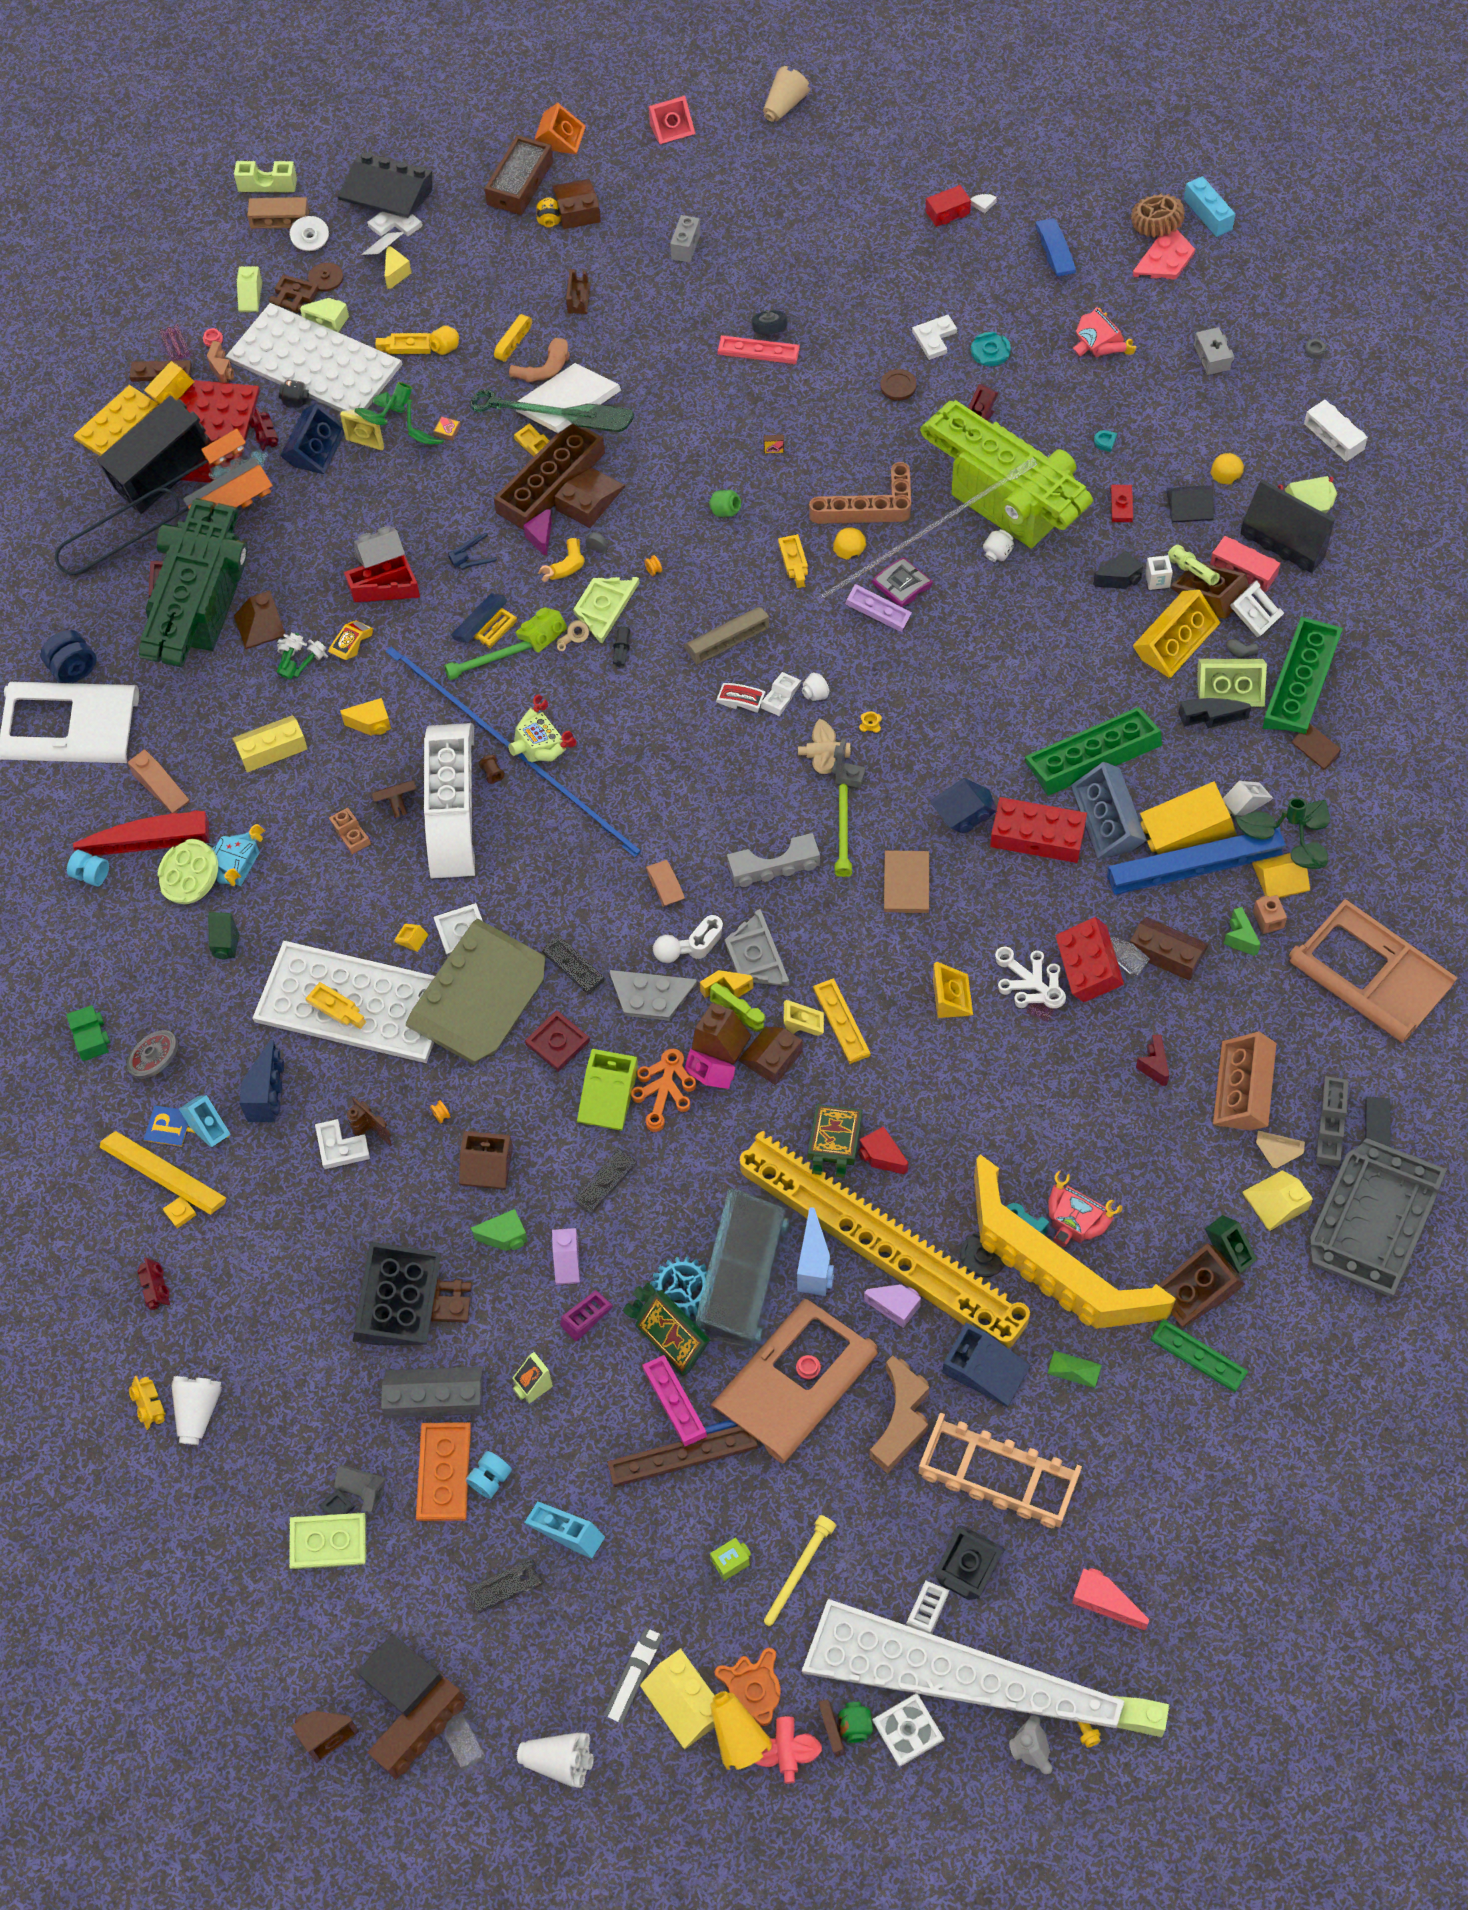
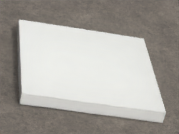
[512,363,621,433]

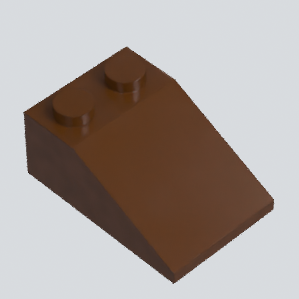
[552,179,601,229]
[555,468,625,528]
[1170,563,1249,619]
[1158,1243,1245,1327]

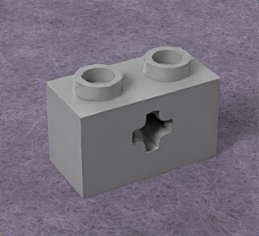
[670,215,701,263]
[1194,327,1234,375]

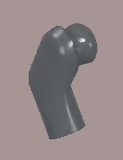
[1226,639,1258,658]

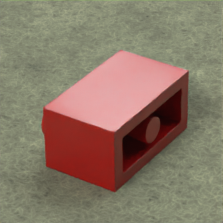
[925,185,971,227]

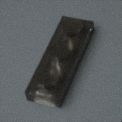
[542,935,605,995]
[573,1148,637,1215]

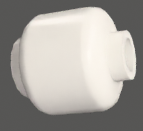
[983,530,1014,562]

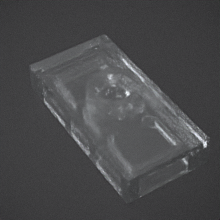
[443,1713,486,1771]

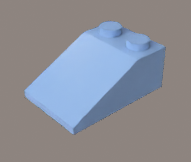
[797,1207,834,1296]

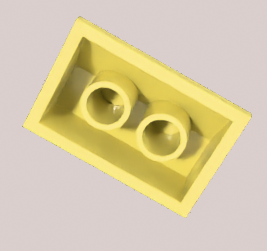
[232,715,308,772]
[640,1648,715,1750]

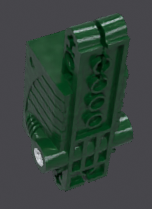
[138,498,248,668]

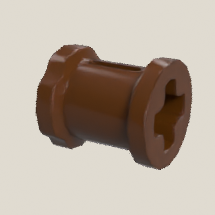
[479,755,505,784]

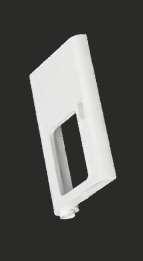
[0,682,139,763]

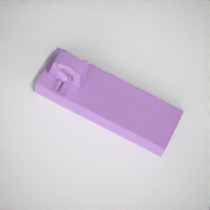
[845,584,912,632]

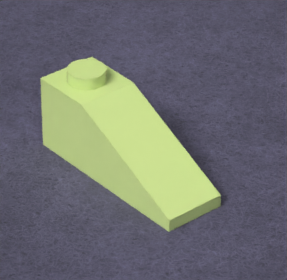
[1112,1696,1169,1737]

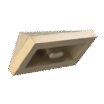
[1256,1131,1305,1168]

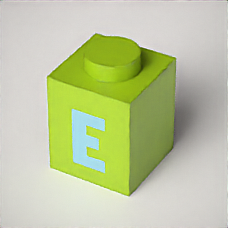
[710,1537,751,1581]

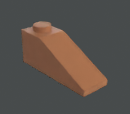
[128,749,190,813]

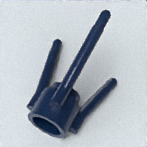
[447,533,497,570]

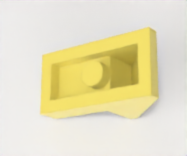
[784,1000,824,1036]

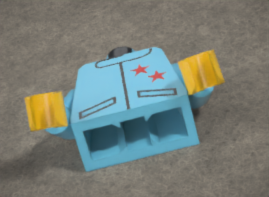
[206,824,266,886]

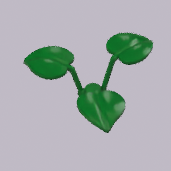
[354,382,444,444]

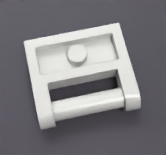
[1230,581,1284,637]

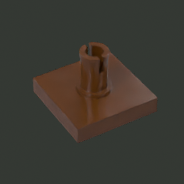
[370,780,416,818]

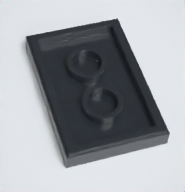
[357,1633,443,1717]

